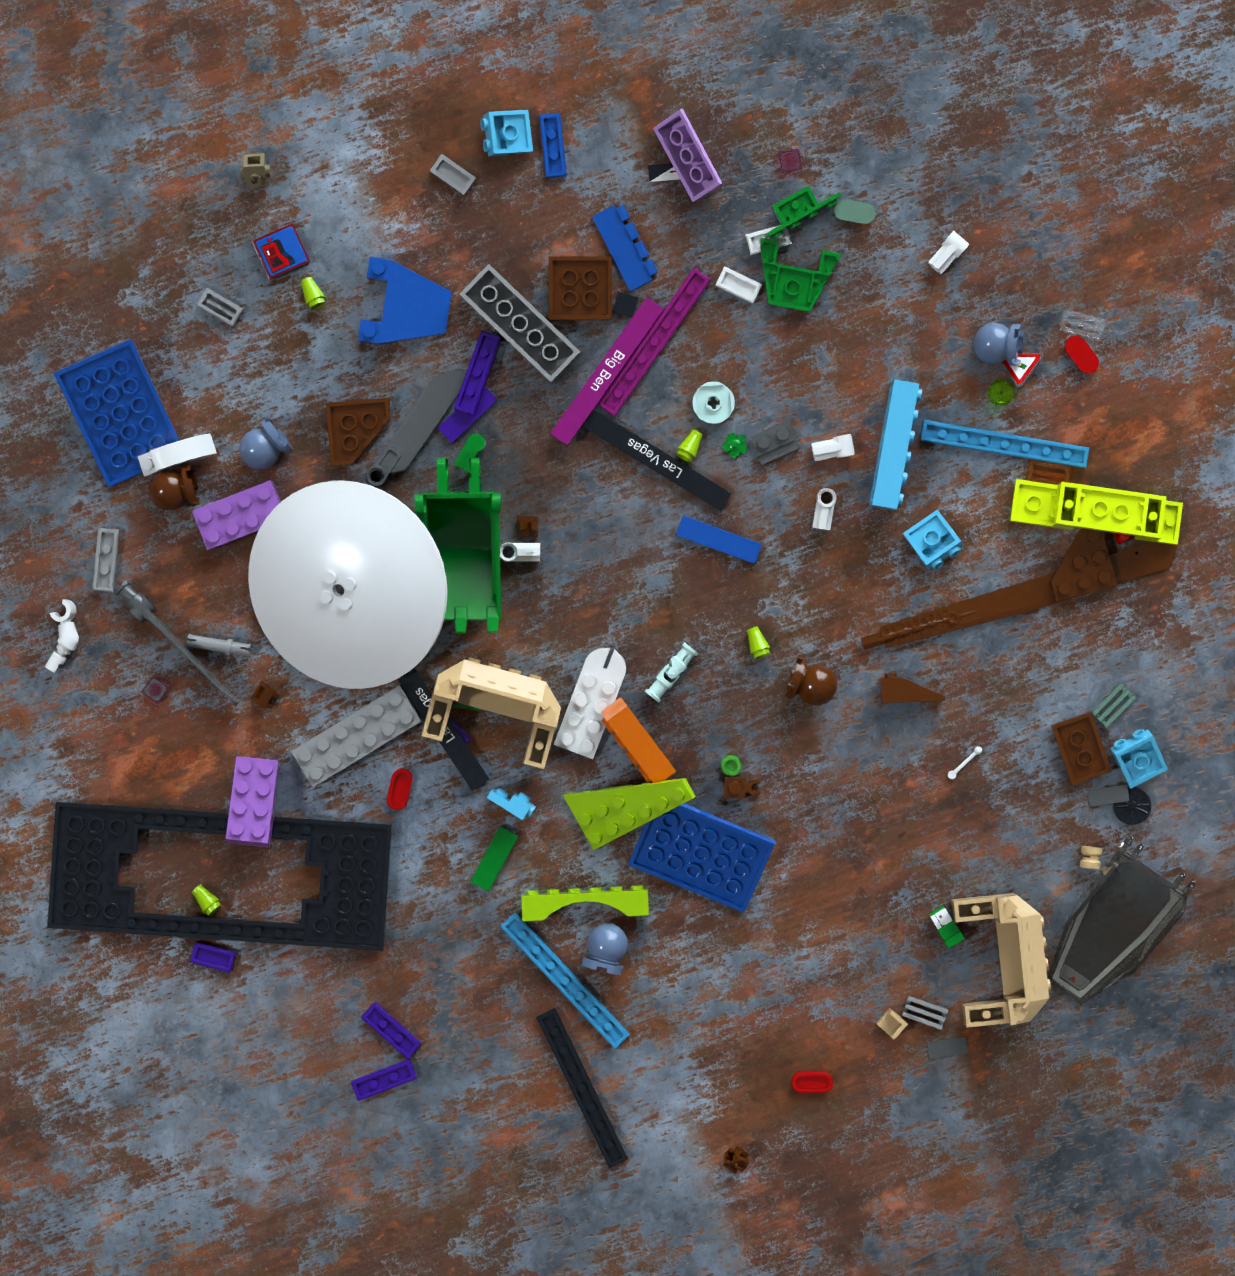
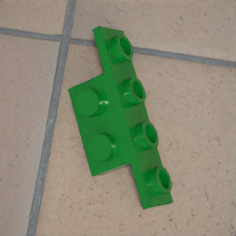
[764,186,841,239]

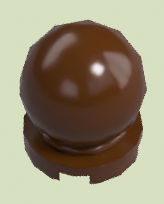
[148,464,200,510]
[785,657,838,706]

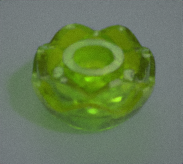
[987,380,1014,406]

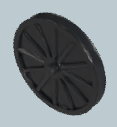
[1113,787,1151,825]

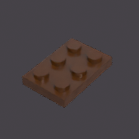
[1050,712,1112,785]

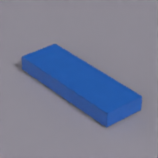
[539,113,567,179]

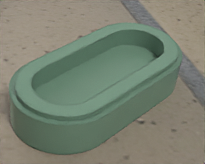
[833,199,876,225]

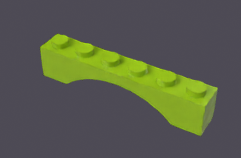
[521,885,649,921]

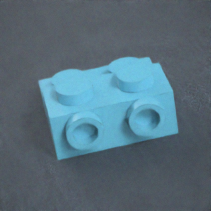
[480,110,533,157]
[903,510,963,571]
[1110,729,1168,789]
[487,788,536,820]

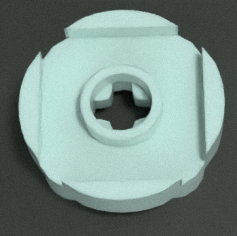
[692,382,735,424]

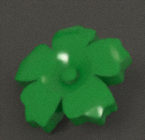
[722,433,748,459]

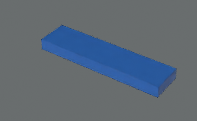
[676,515,762,564]

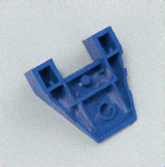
[358,257,452,346]

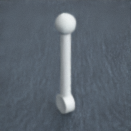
[948,746,982,779]

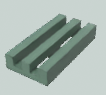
[1091,683,1136,728]

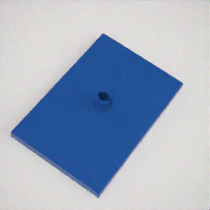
[54,338,180,487]
[628,804,776,913]

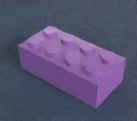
[192,480,281,551]
[226,756,280,848]

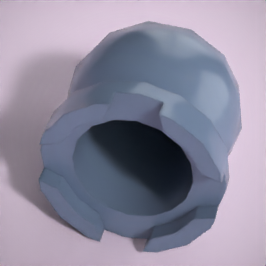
[973,323,1024,366]
[239,416,294,469]
[582,923,628,975]

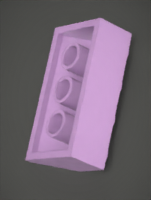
[653,108,722,202]

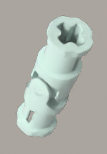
[645,642,698,703]

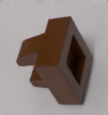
[517,516,538,537]
[251,681,279,709]

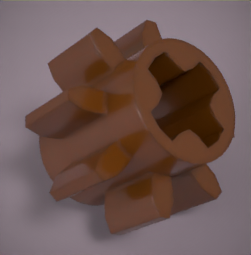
[723,1146,749,1174]

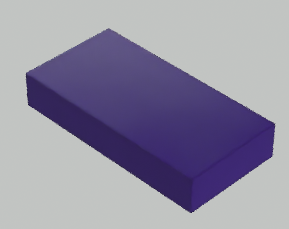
[190,941,236,973]

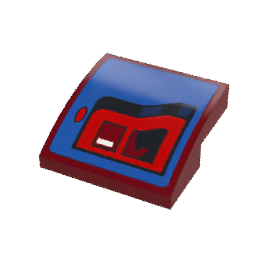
[252,224,310,280]

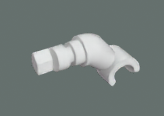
[45,599,79,673]

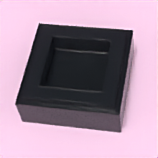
[612,291,638,318]

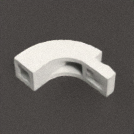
[138,434,217,477]

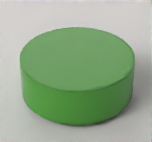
[720,755,742,776]

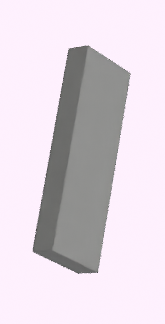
[92,528,120,592]

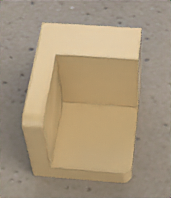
[876,1008,908,1040]

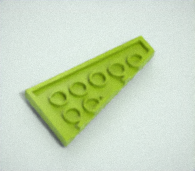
[563,778,696,850]

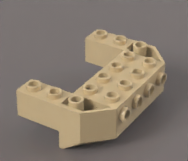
[421,657,561,769]
[951,893,1051,1028]

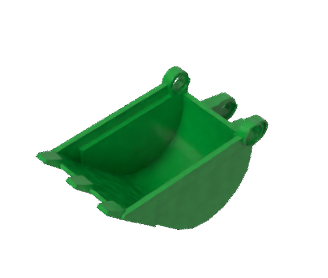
[414,458,502,633]

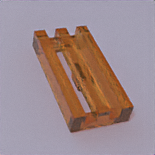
[1026,460,1071,485]

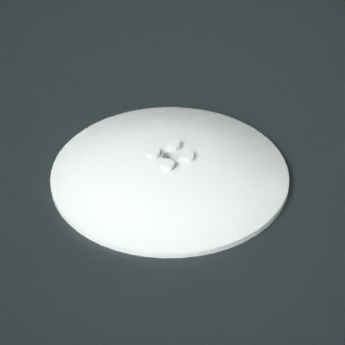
[248,481,447,689]

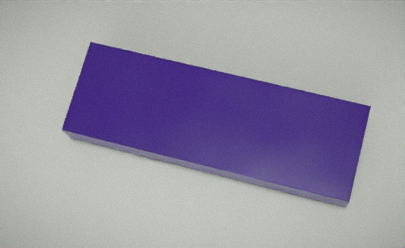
[438,387,497,443]
[361,1001,422,1059]
[351,1058,417,1101]

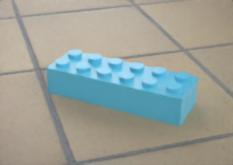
[869,379,922,511]

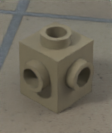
[240,153,271,188]

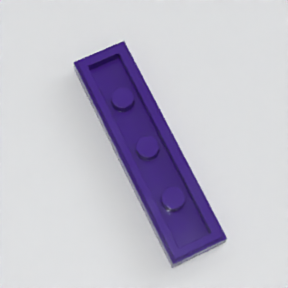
[454,331,502,417]

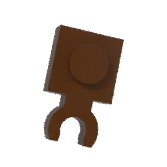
[724,777,760,798]

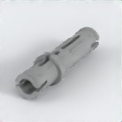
[187,634,251,657]

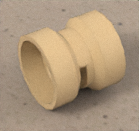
[1079,846,1103,869]

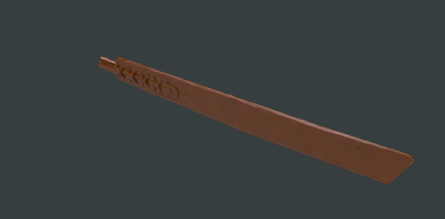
[861,534,1180,650]

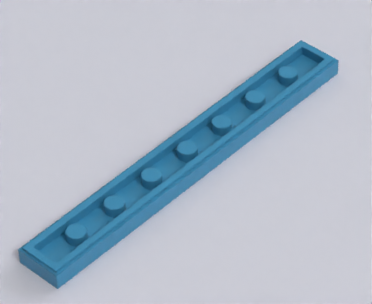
[920,420,1089,469]
[500,912,630,1049]

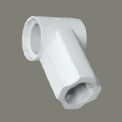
[928,231,969,274]
[811,434,855,461]
[812,488,836,530]
[500,542,540,562]

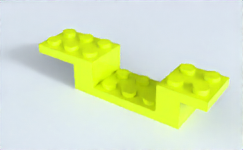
[1010,479,1183,545]

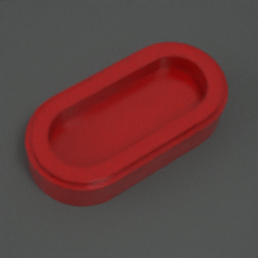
[1064,336,1099,374]
[387,768,413,810]
[791,1071,833,1093]

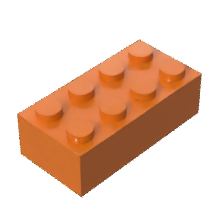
[601,697,676,783]

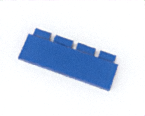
[592,205,658,292]

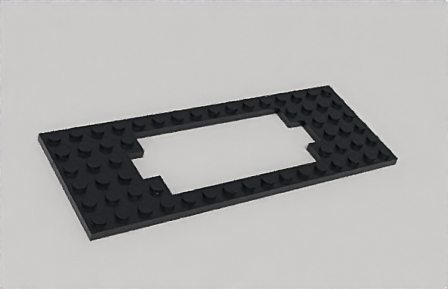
[47,802,392,951]

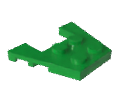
[759,238,841,312]

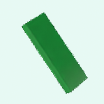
[470,826,518,892]

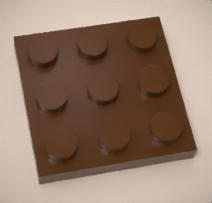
[549,256,612,320]

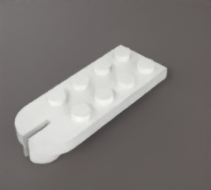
[554,648,626,759]

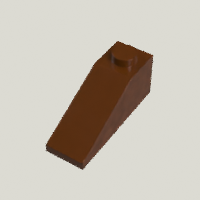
[879,673,945,703]

